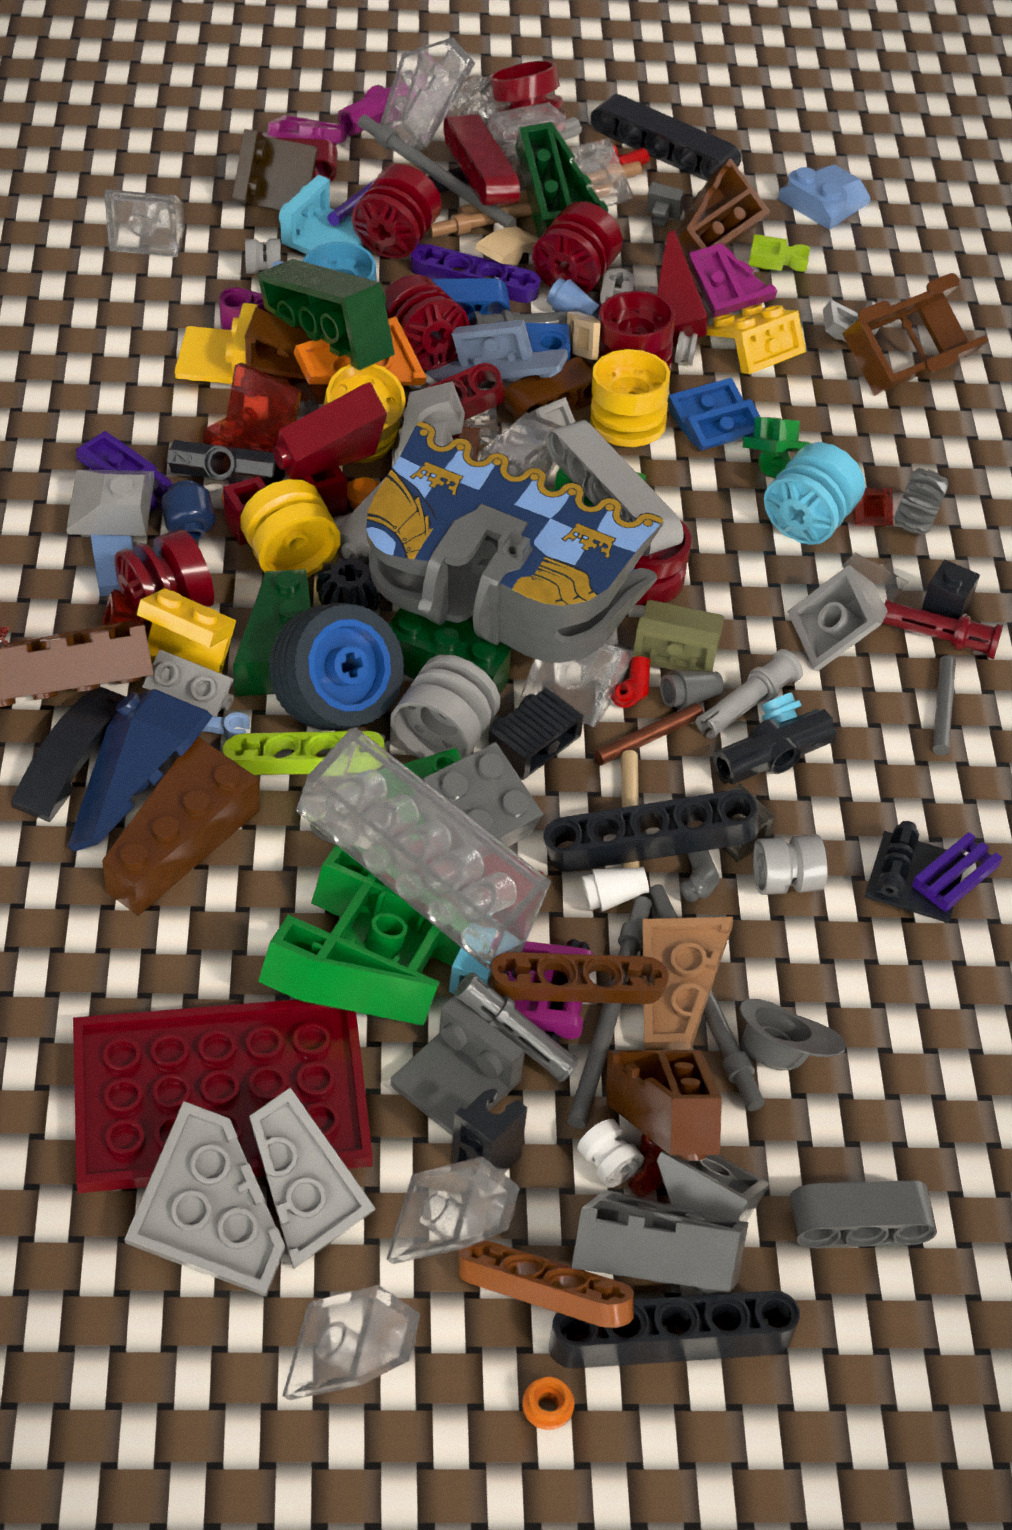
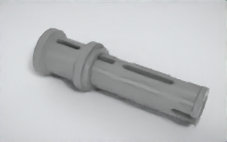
[696,649,803,739]

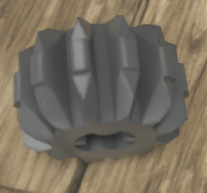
[894,468,949,535]

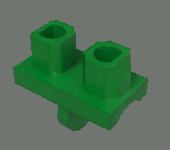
[742,417,810,478]

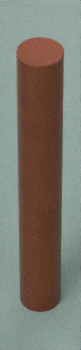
[594,703,704,766]

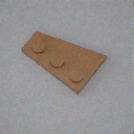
[643,917,733,1050]

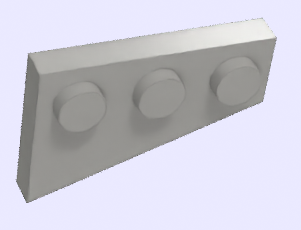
[250,1088,376,1270]

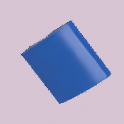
[667,377,760,451]

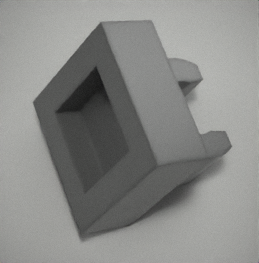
[648,182,684,228]

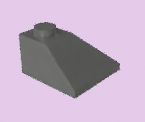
[657,1150,770,1222]

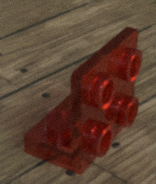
[203,363,301,452]

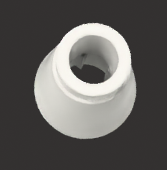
[582,867,649,912]

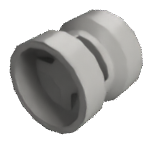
[245,239,281,274]

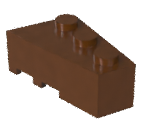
[245,307,328,405]

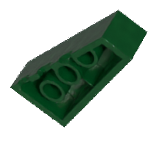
[257,259,395,371]

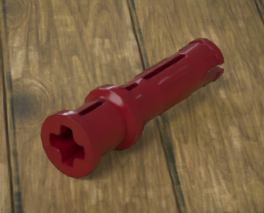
[882,600,1004,659]

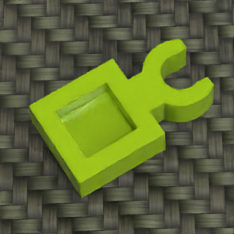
[749,234,811,272]

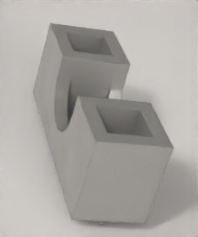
[395,381,465,461]

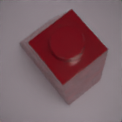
[273,382,387,480]

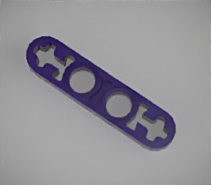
[410,244,540,303]

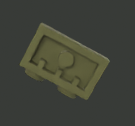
[633,600,725,672]

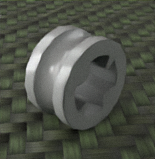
[675,331,698,366]

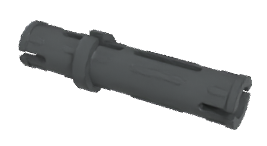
[454,972,578,1082]

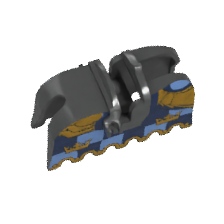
[366,422,664,663]

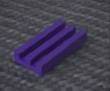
[912,832,1003,913]

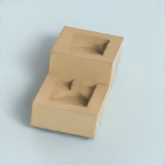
[475,227,539,265]
[567,312,600,360]

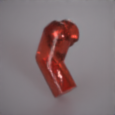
[628,1133,664,1198]

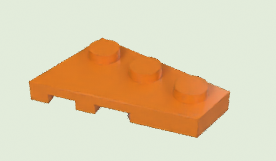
[294,317,427,386]

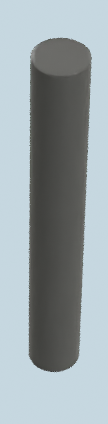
[933,655,956,756]

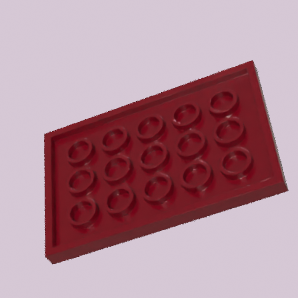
[73,999,373,1193]

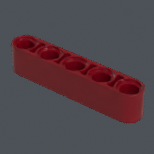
[443,114,520,206]

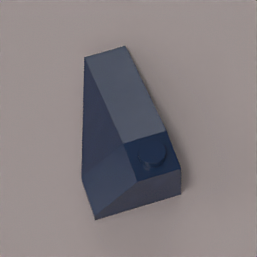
[68,689,213,852]

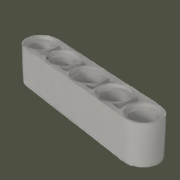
[546,420,684,556]

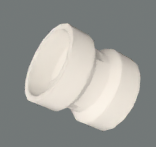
[577,1119,644,1187]

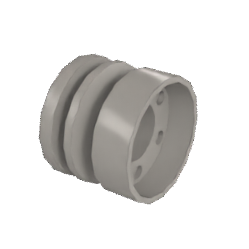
[390,654,501,759]

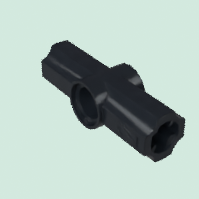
[167,440,286,486]
[713,709,837,785]

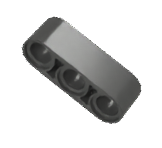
[790,1180,937,1248]

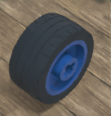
[268,603,404,731]

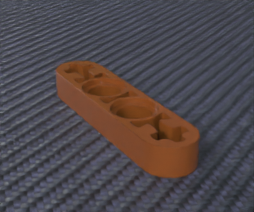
[458,1240,634,1328]

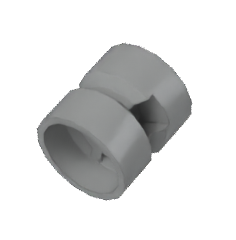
[753,834,827,895]

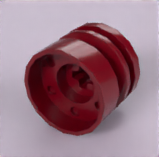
[489,60,566,136]
[351,164,442,259]
[532,202,623,293]
[384,274,470,371]
[598,290,675,371]
[114,528,215,632]

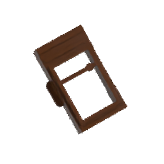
[842,273,989,396]

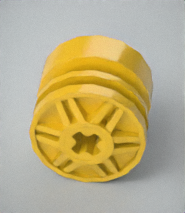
[590,349,670,447]
[324,364,406,463]

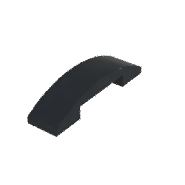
[11,686,126,823]

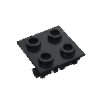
[864,821,966,923]

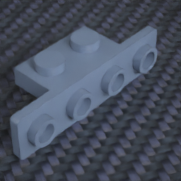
[426,319,568,384]

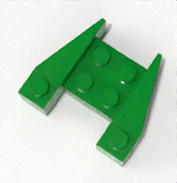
[258,840,472,1025]

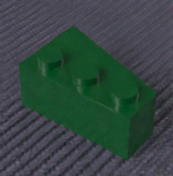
[515,122,609,238]
[233,569,311,697]
[388,608,511,695]

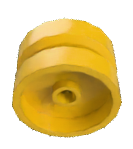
[240,479,340,577]

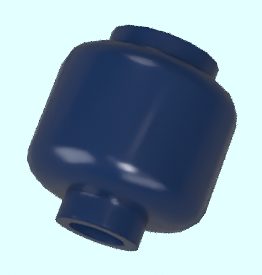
[161,480,216,541]

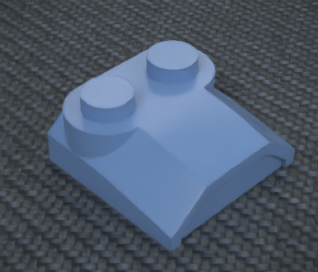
[778,164,871,230]

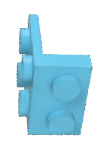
[279,175,363,254]

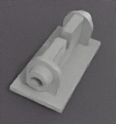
[142,650,234,717]

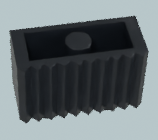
[488,687,584,780]

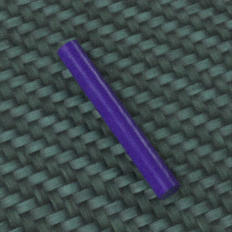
[327,178,376,226]

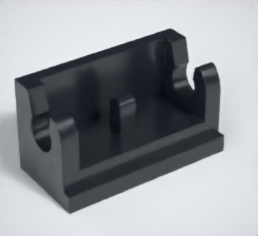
[450,1088,528,1191]

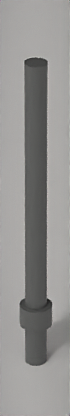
[358,114,517,228]
[647,884,765,1111]
[567,896,652,1129]

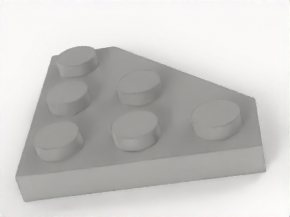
[124,1101,285,1297]

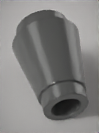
[660,669,724,710]

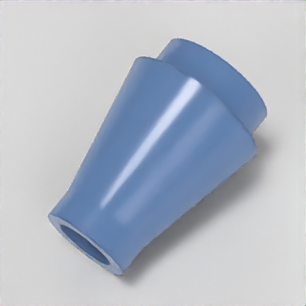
[546,278,601,317]

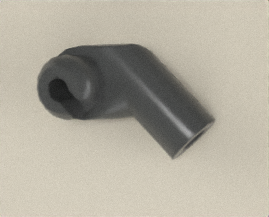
[680,850,719,903]

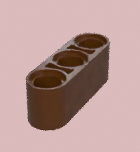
[501,357,594,429]

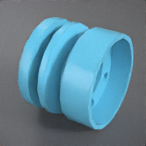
[764,442,865,545]

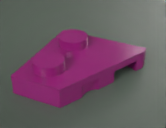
[268,115,348,146]
[687,243,777,318]

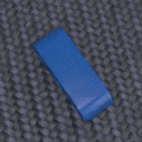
[431,278,511,326]

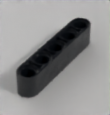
[590,94,742,181]
[543,790,759,872]
[549,1290,800,1369]

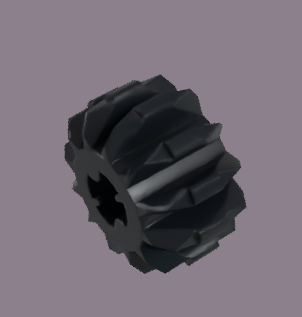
[316,553,382,610]

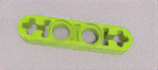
[222,731,388,775]

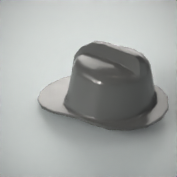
[739,999,846,1070]

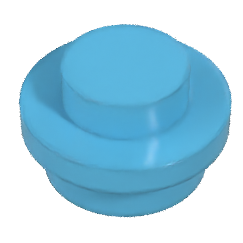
[761,692,802,724]

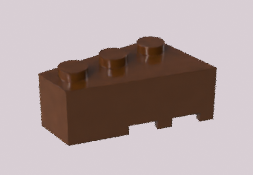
[676,158,770,272]
[606,1050,722,1161]

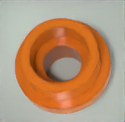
[522,1377,575,1430]

